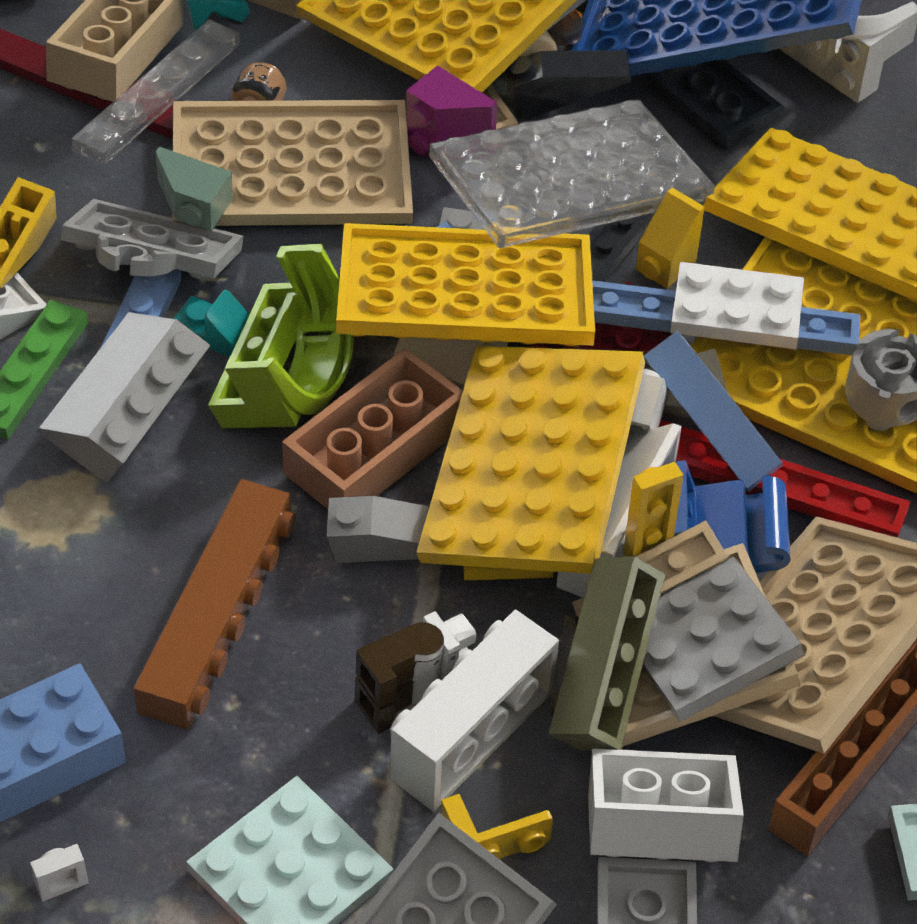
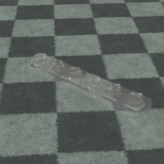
[72,19,240,165]

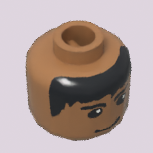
[231,62,287,101]

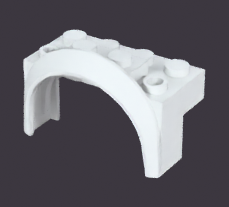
[779,1,917,103]

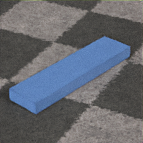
[644,330,783,492]

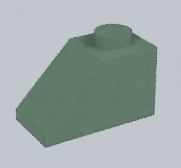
[156,147,233,232]

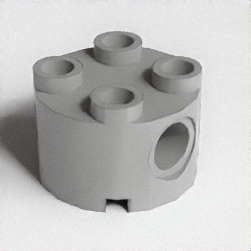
[844,329,917,431]

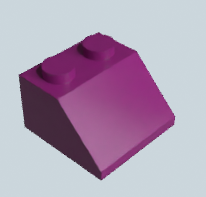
[406,65,497,164]

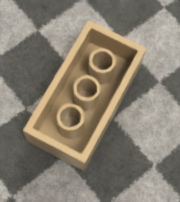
[46,0,184,103]

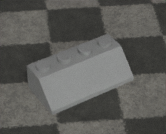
[36,312,210,484]

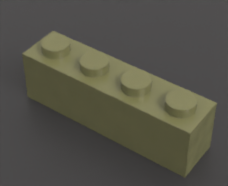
[549,556,665,751]

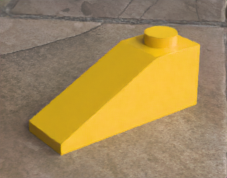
[0,177,57,289]

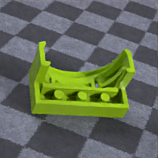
[208,244,354,428]

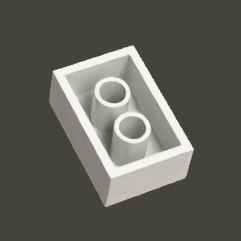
[588,748,744,862]

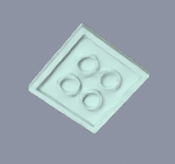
[186,776,394,924]

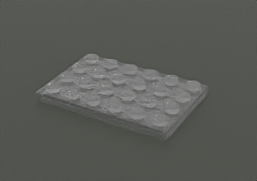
[429,99,715,248]

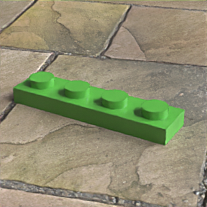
[0,299,89,440]

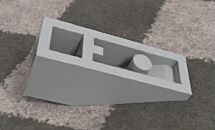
[327,496,429,563]

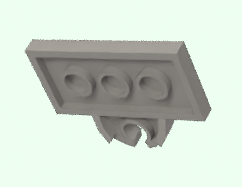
[61,199,243,279]

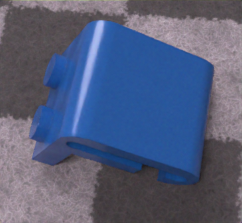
[668,460,791,573]

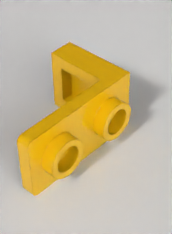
[441,794,553,859]

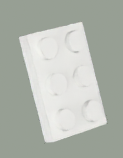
[670,262,804,349]

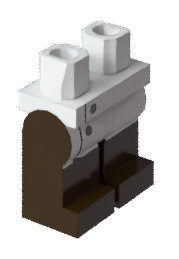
[354,611,476,734]

